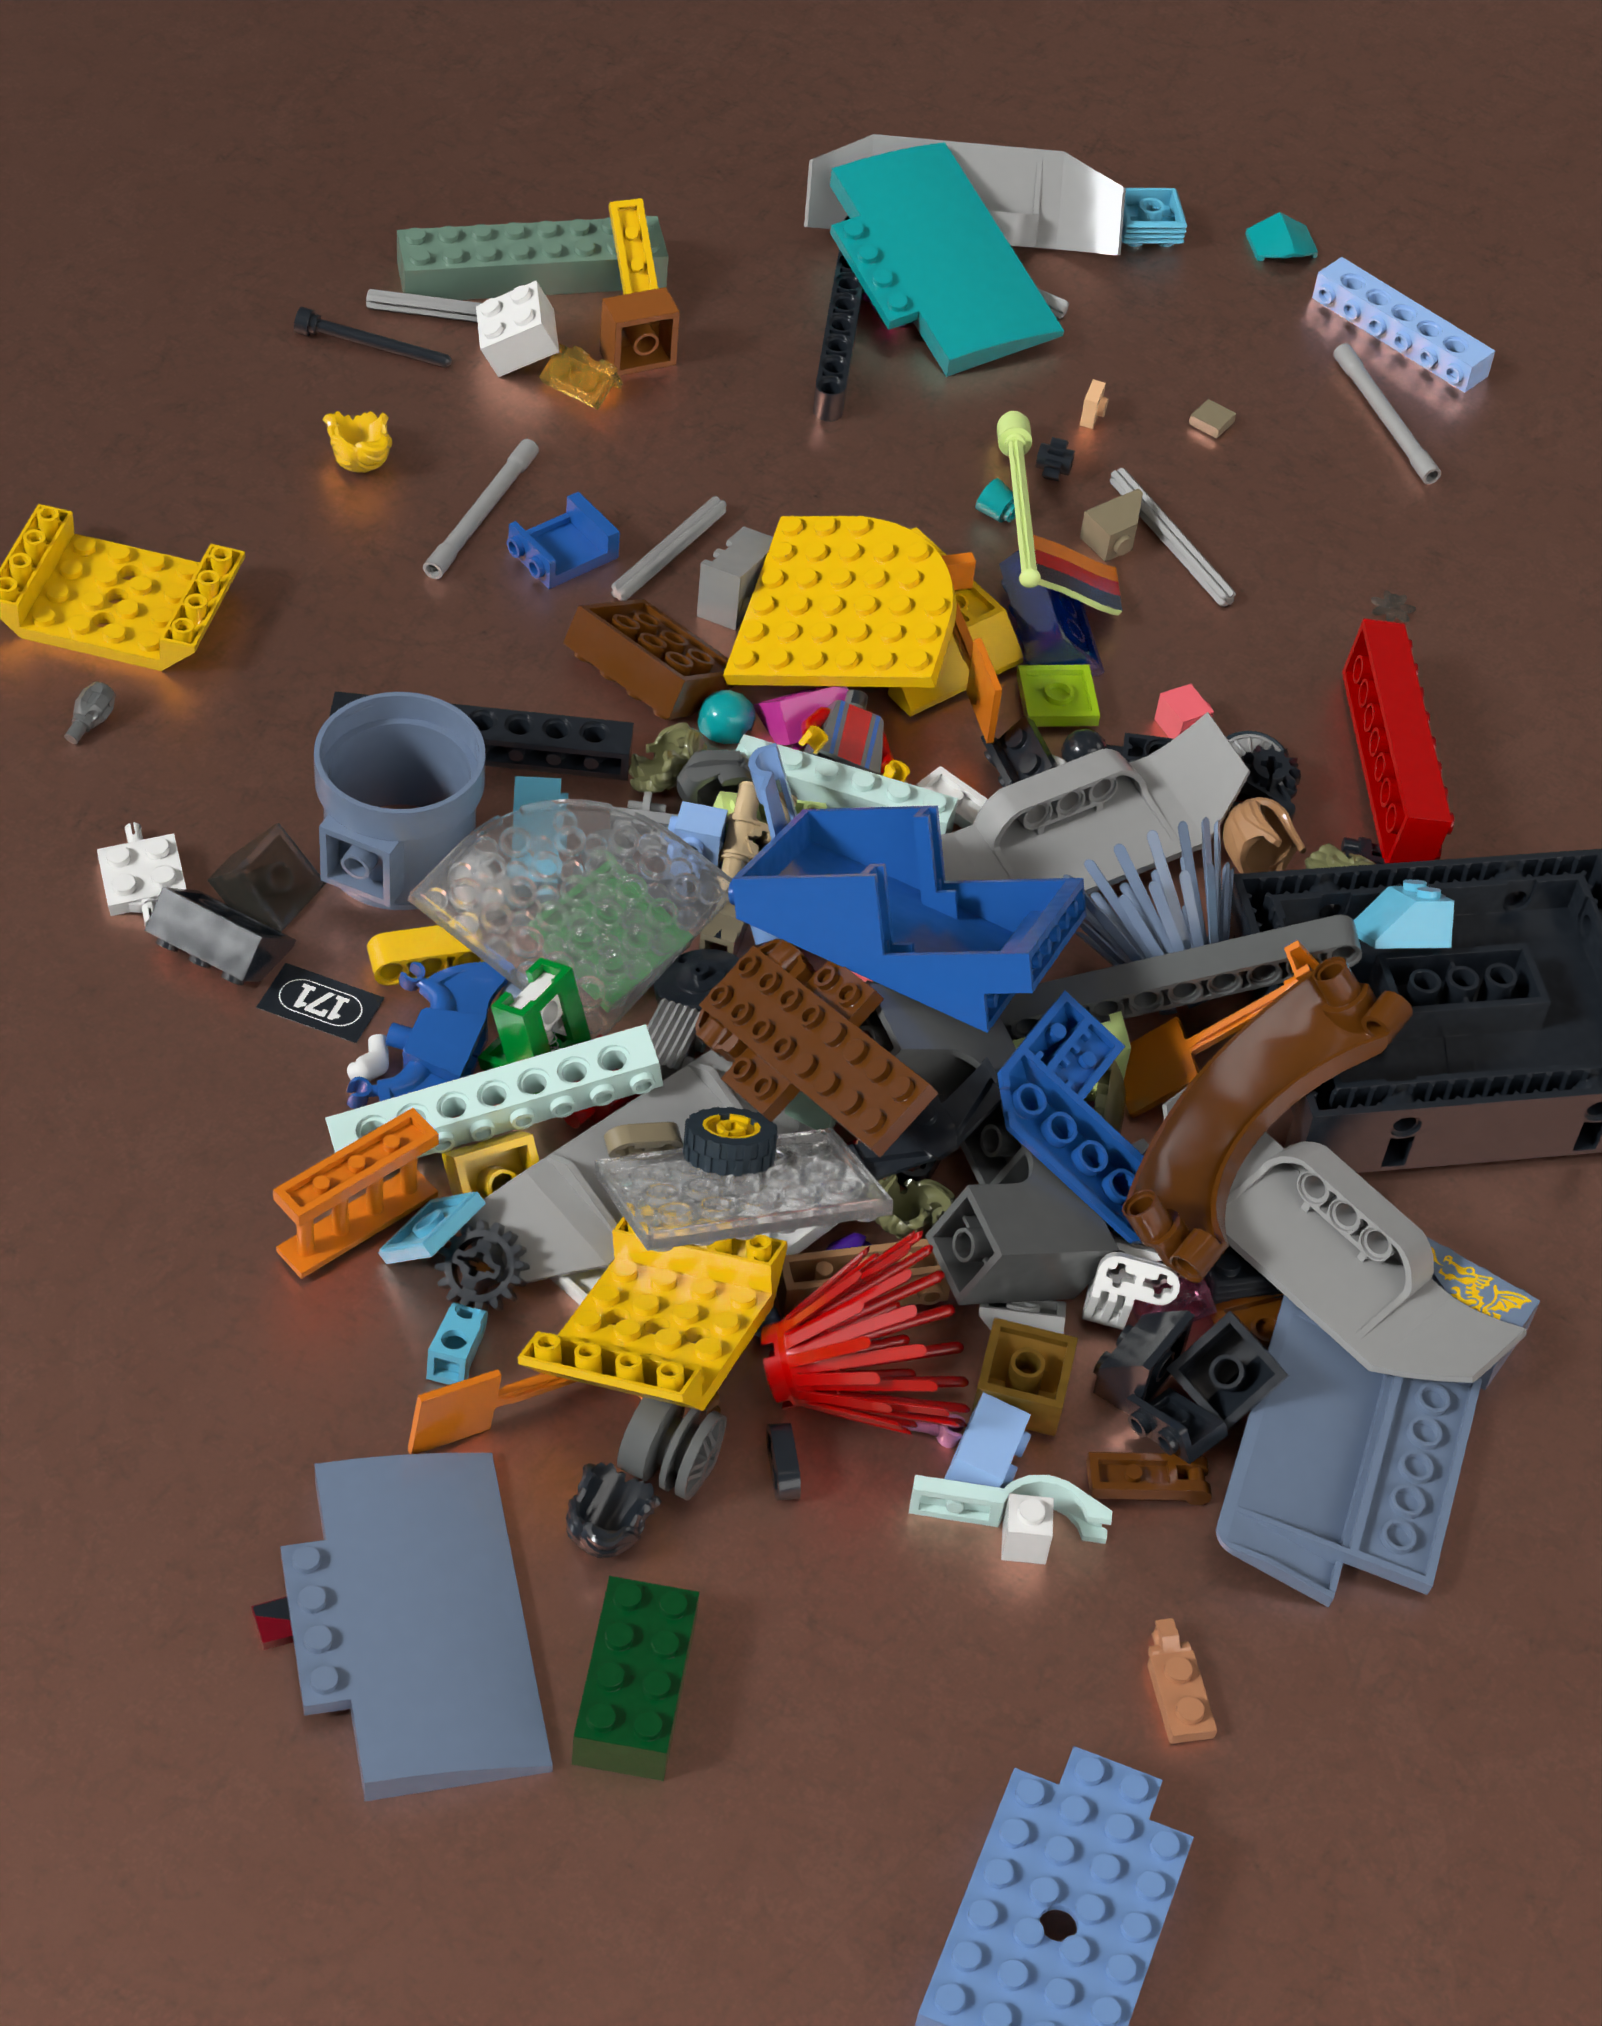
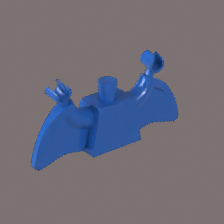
[346,962,513,1109]

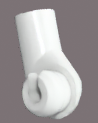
[347,1034,389,1081]

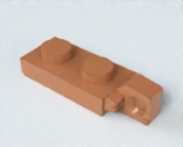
[1147,1618,1217,1744]

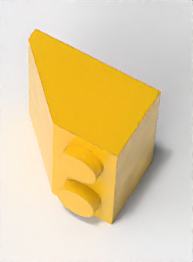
[441,1130,540,1199]

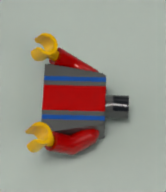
[798,690,910,782]

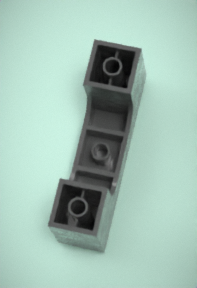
[858,984,1119,1305]

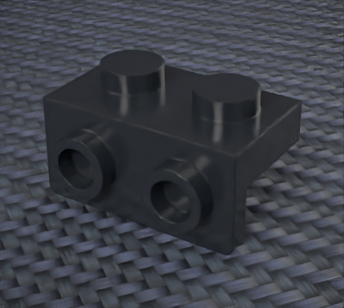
[1125,1388,1229,1464]

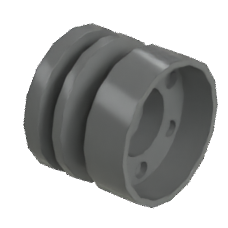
[617,1397,727,1501]

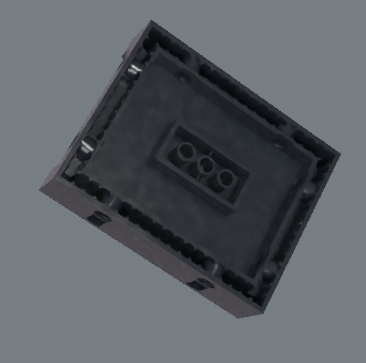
[1229,849,1602,1173]

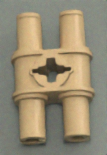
[716,781,797,896]

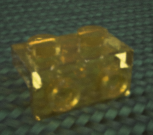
[539,343,623,410]

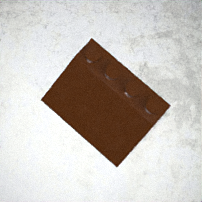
[563,599,735,720]

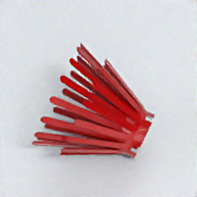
[761,1230,970,1435]

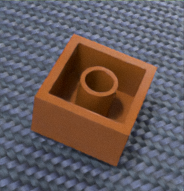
[600,287,680,377]

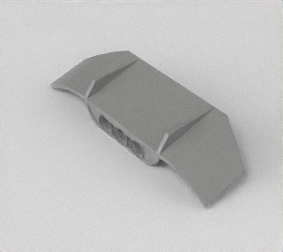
[804,134,1126,255]
[941,712,1251,895]
[459,1050,800,1286]
[1162,1087,1527,1383]

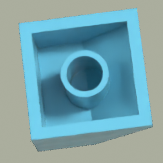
[1353,880,1454,949]

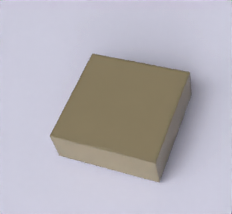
[1189,399,1236,439]

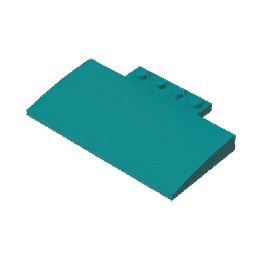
[830,142,1064,377]

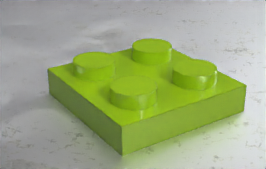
[1016,665,1100,727]

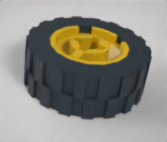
[683,1107,778,1176]

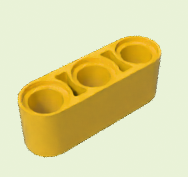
[367,922,488,986]

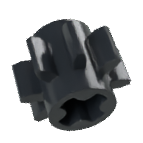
[1035,437,1075,481]

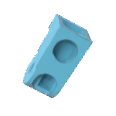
[426,1302,488,1385]

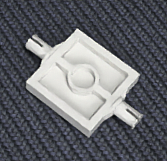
[97,822,186,928]

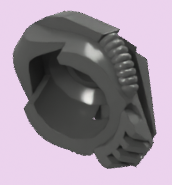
[677,749,753,807]

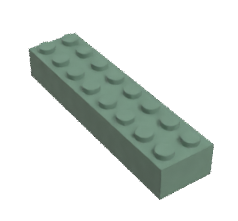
[397,216,669,300]

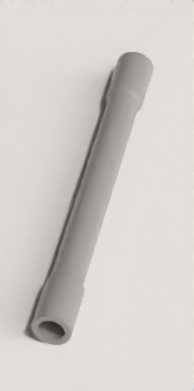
[1333,343,1441,484]
[423,439,539,579]

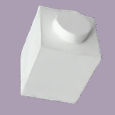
[1001,1493,1054,1564]

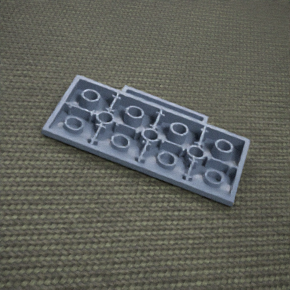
[280,1453,553,1801]

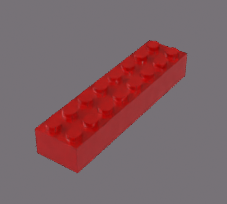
[1342,618,1454,864]

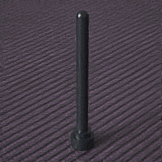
[294,306,452,368]

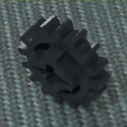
[435,1219,530,1311]

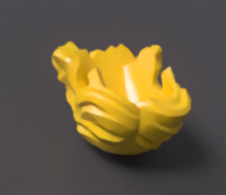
[322,411,393,473]

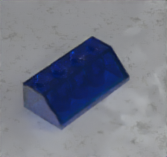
[999,550,1105,677]

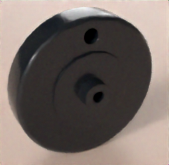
[654,949,740,1012]

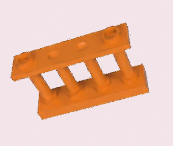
[273,1108,439,1279]

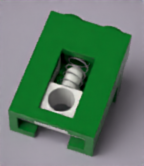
[477,957,592,1094]

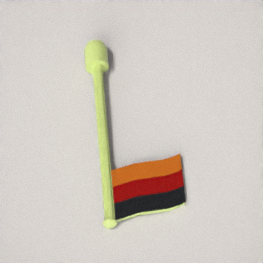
[997,411,1123,616]

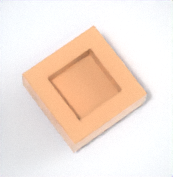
[1080,379,1109,429]

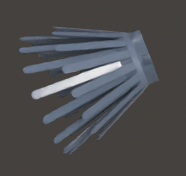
[1063,817,1234,1015]

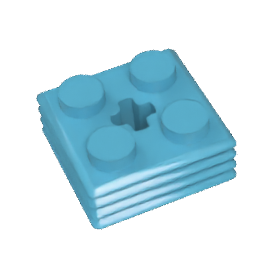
[1122,188,1187,247]

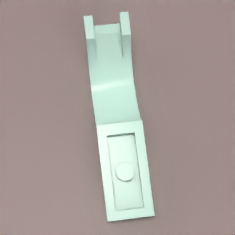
[909,1475,1113,1544]

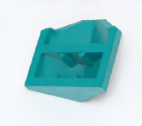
[1245,212,1318,261]

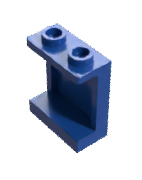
[507,491,620,589]

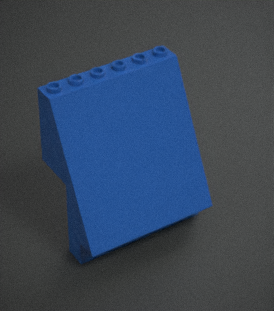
[728,805,1087,1033]

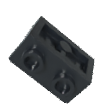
[981,715,1058,787]

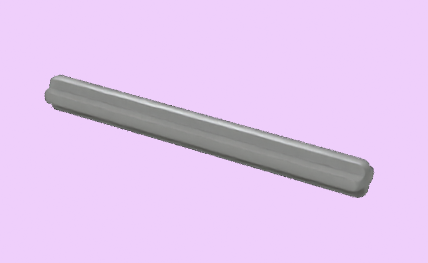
[1110,468,1236,607]

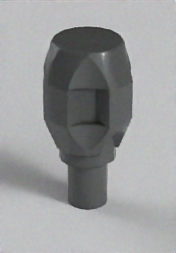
[64,681,116,744]

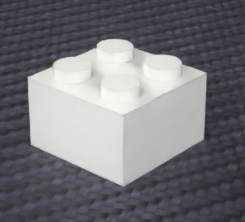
[476,281,559,377]

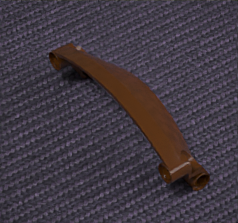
[1122,957,1413,1283]

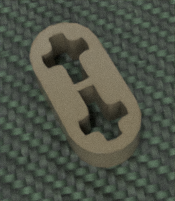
[604,1122,683,1160]

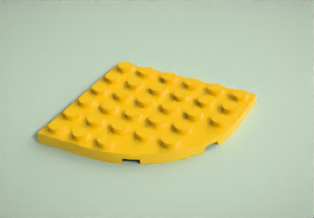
[723,516,957,688]

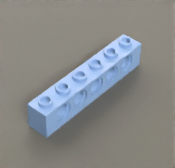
[1312,257,1495,393]

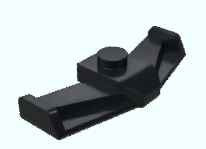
[846,1057,1002,1183]

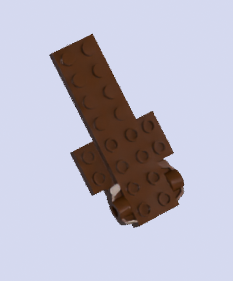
[695,939,938,1157]

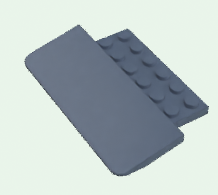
[1216,1295,1482,1608]

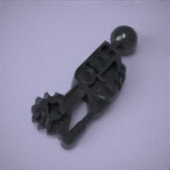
[1061,729,1301,821]

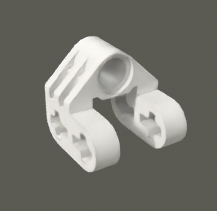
[1082,1239,1180,1330]

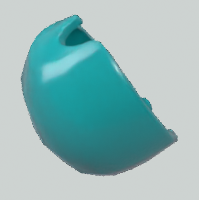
[697,690,756,744]

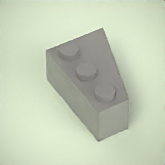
[697,526,773,631]

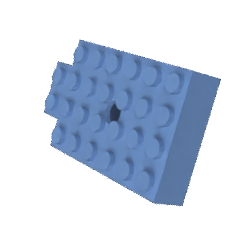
[915,1746,1194,2026]

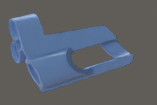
[748,743,797,946]

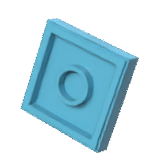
[378,1192,486,1264]

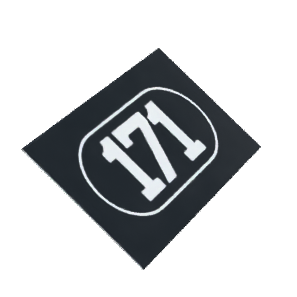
[256,963,384,1043]

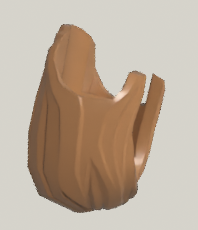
[1222,797,1306,873]

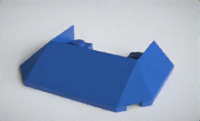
[997,990,1149,1244]

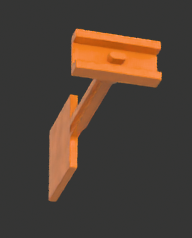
[942,552,1002,744]
[1124,940,1320,1119]
[407,1323,643,1454]

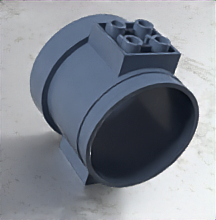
[314,692,485,910]

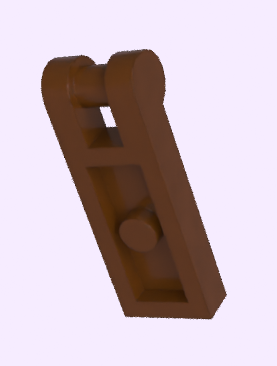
[1086,1452,1212,1505]

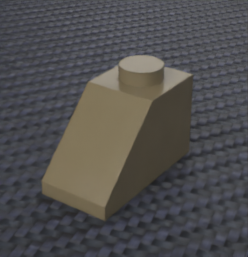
[1080,488,1143,562]

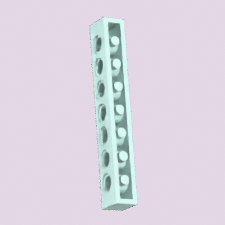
[325,1024,663,1158]

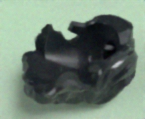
[566,1462,662,1558]

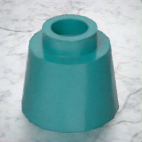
[975,478,1016,523]

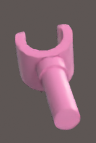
[904,1414,966,1448]

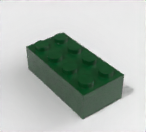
[572,1576,700,1781]

